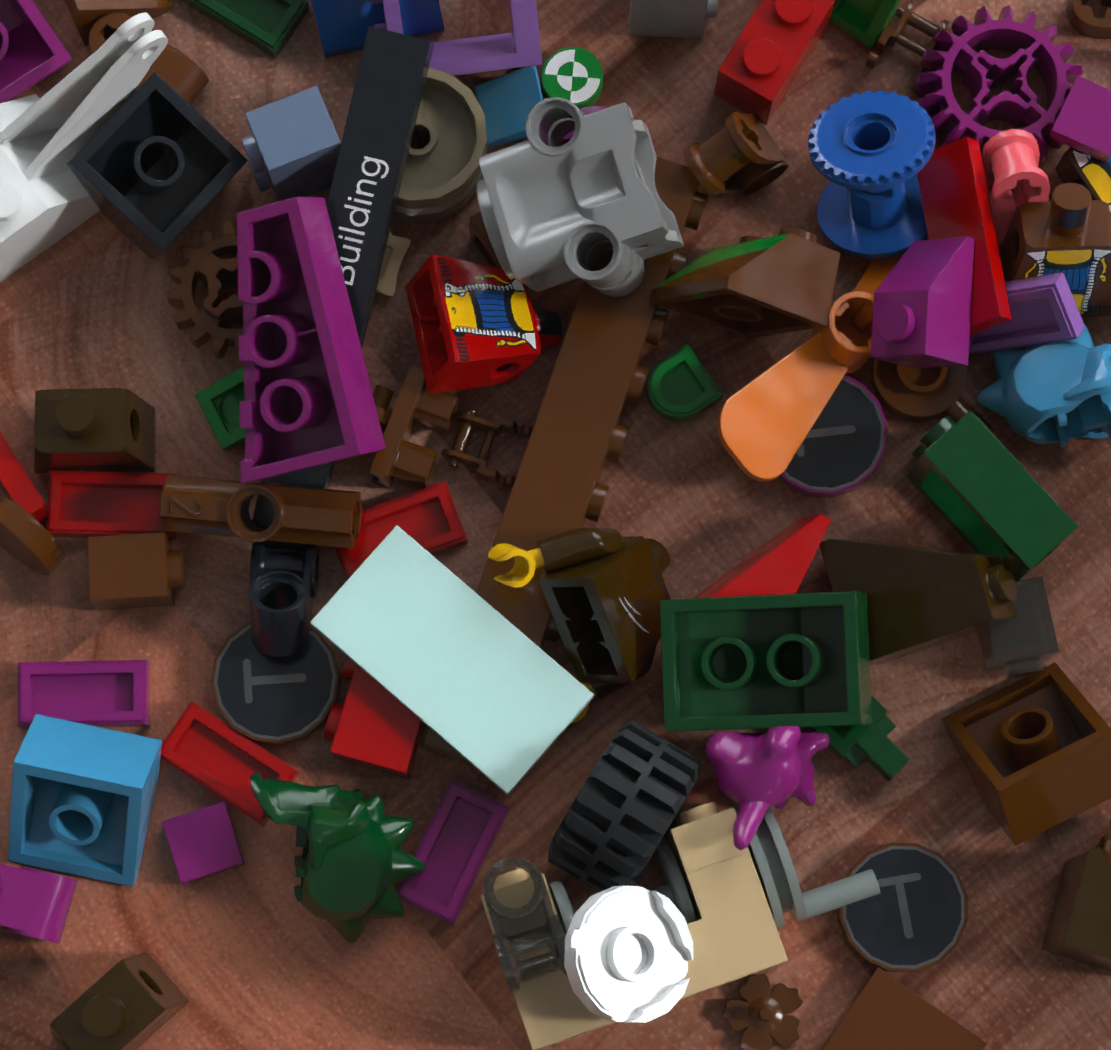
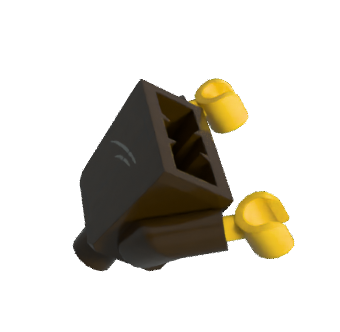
[488,527,671,723]

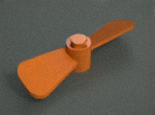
[717,239,929,482]

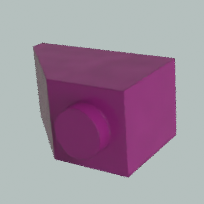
[871,236,975,369]

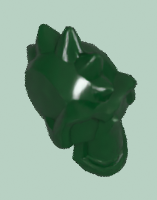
[250,773,425,943]

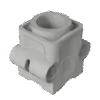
[477,97,684,297]

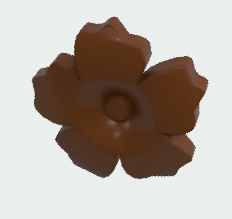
[723,974,803,1050]

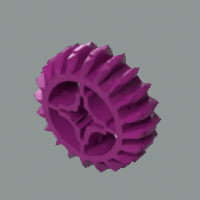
[915,5,1083,164]

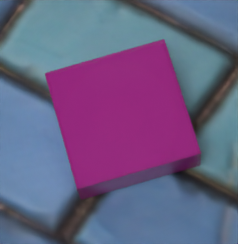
[1048,75,1111,163]
[162,801,245,885]

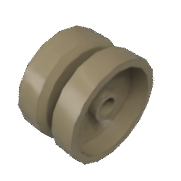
[393,67,487,224]

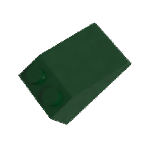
[660,591,872,732]

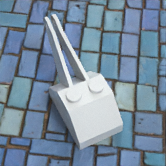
[0,13,168,283]

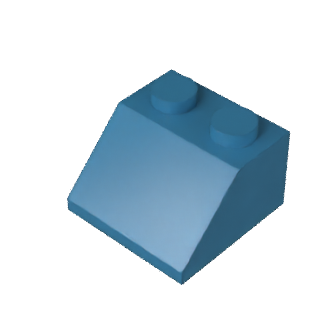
[8,714,162,887]

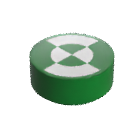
[542,47,603,109]

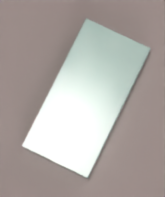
[310,525,594,796]

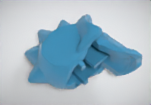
[977,324,1111,447]

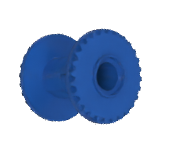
[808,90,936,260]

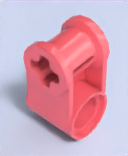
[982,129,1051,248]

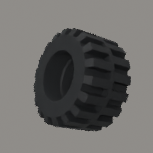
[548,720,701,892]

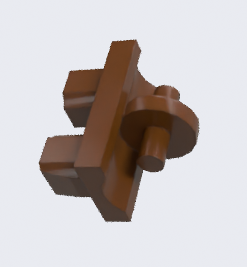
[369,365,459,489]

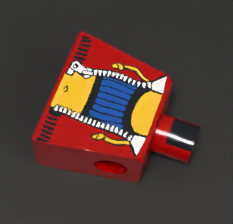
[405,254,562,393]

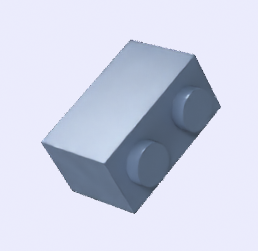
[241,85,341,202]

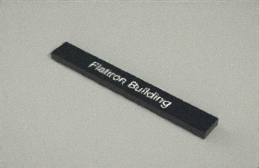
[252,26,435,529]

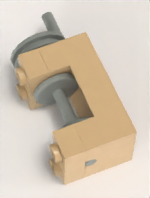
[480,802,880,1050]

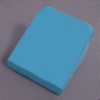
[475,65,543,148]

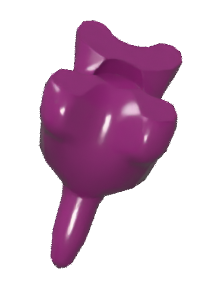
[706,726,830,851]

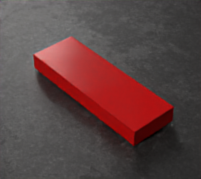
[917,137,1012,335]

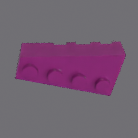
[237,197,386,484]

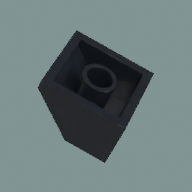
[67,72,248,259]

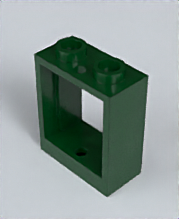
[907,410,1078,584]

